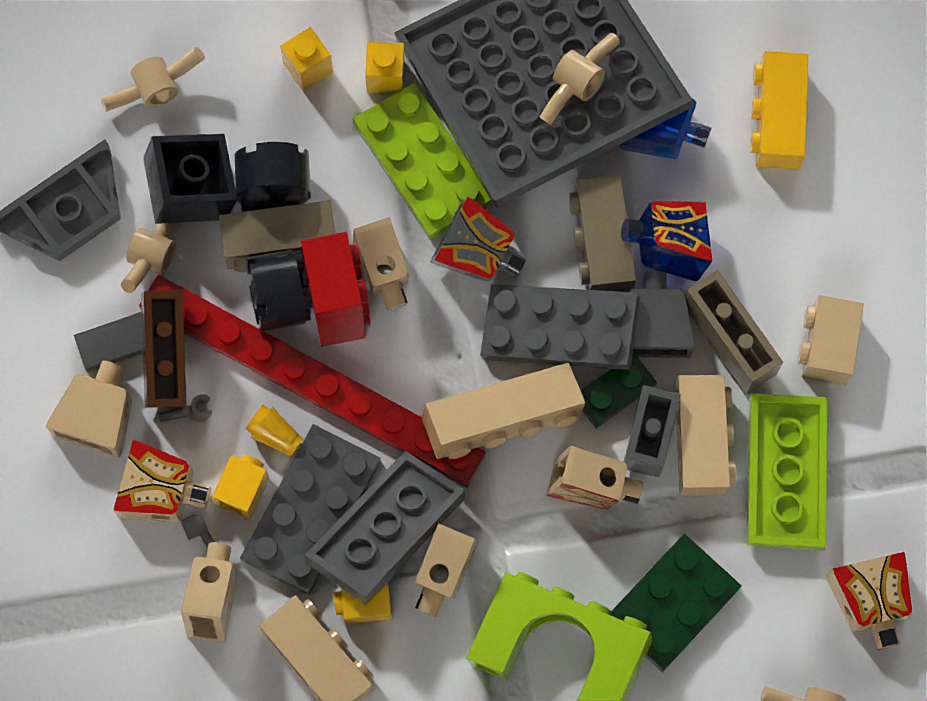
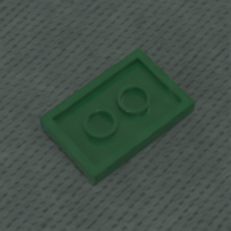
[610,533,742,673]

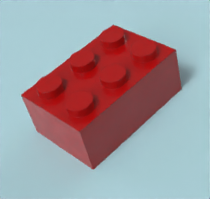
[301,232,371,347]

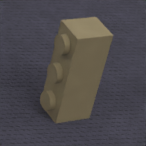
[569,175,636,292]
[219,200,335,272]
[685,270,784,394]

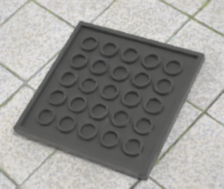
[394,0,693,208]

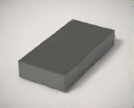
[74,312,143,373]

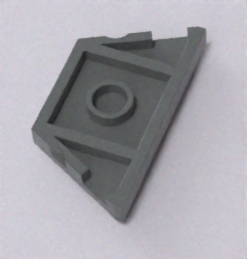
[0,139,121,261]

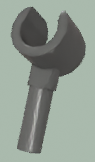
[159,394,212,422]
[181,515,215,548]

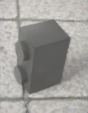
[623,385,681,478]

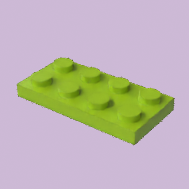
[353,83,493,240]
[747,393,827,550]

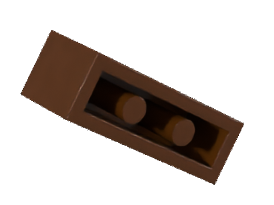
[141,290,186,408]

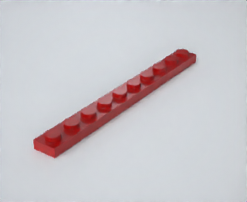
[139,274,486,488]

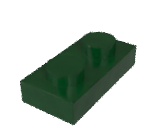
[581,353,657,429]

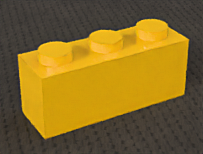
[750,51,809,170]

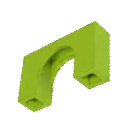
[467,572,653,701]

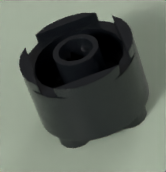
[234,142,311,212]
[246,250,312,332]

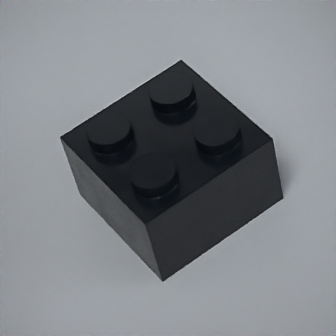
[143,134,238,224]

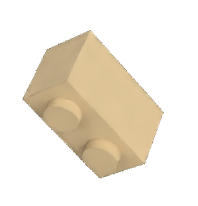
[798,295,864,385]

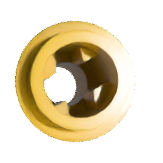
[245,404,304,457]

